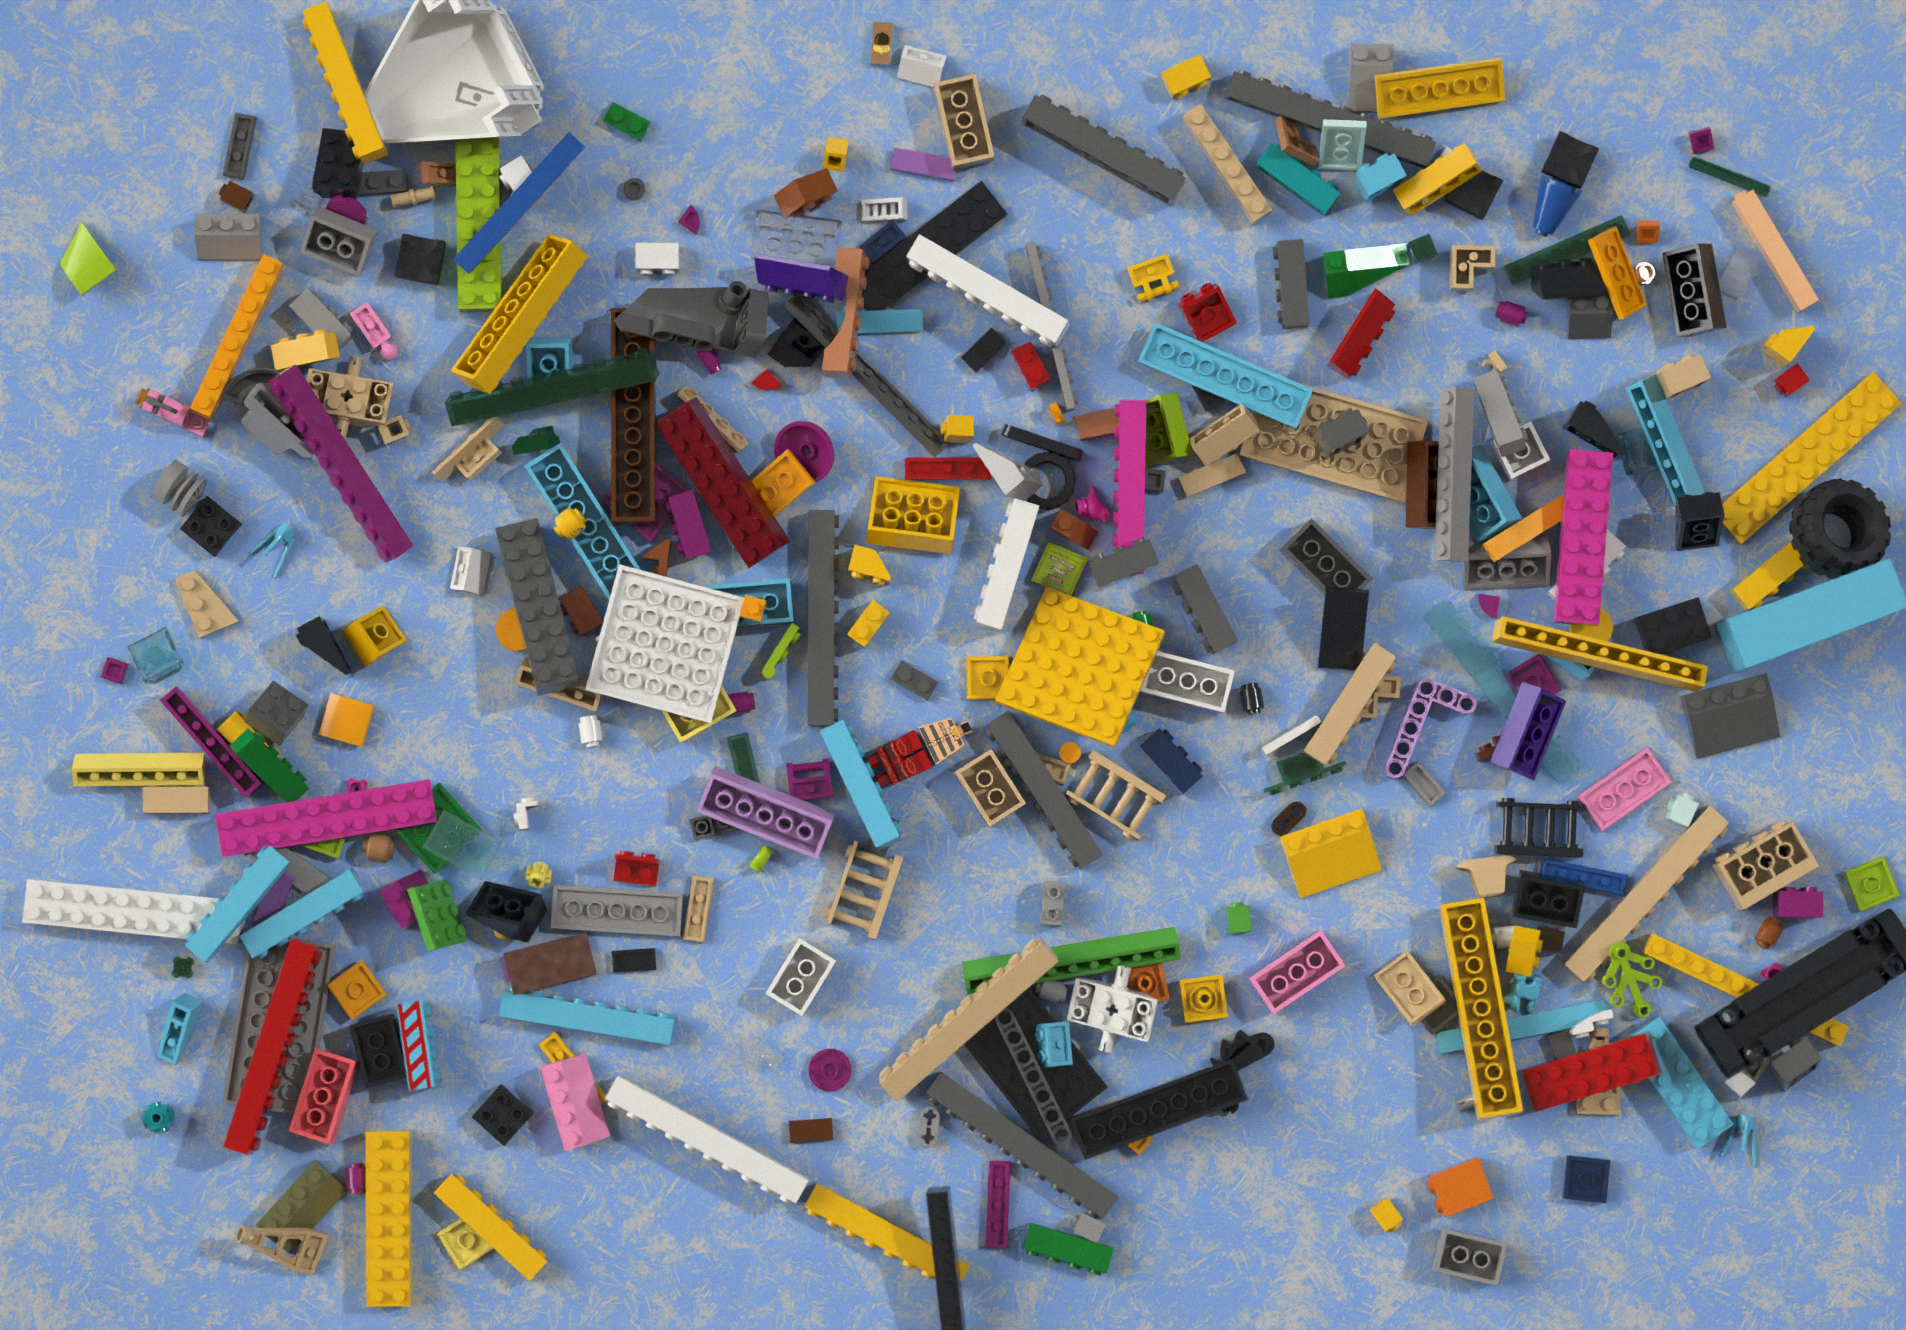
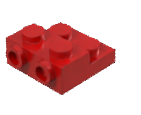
[1178,282,1237,342]

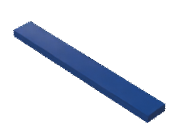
[453,132,585,274]

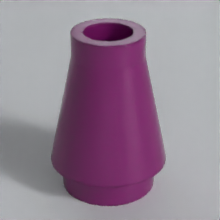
[695,348,722,375]

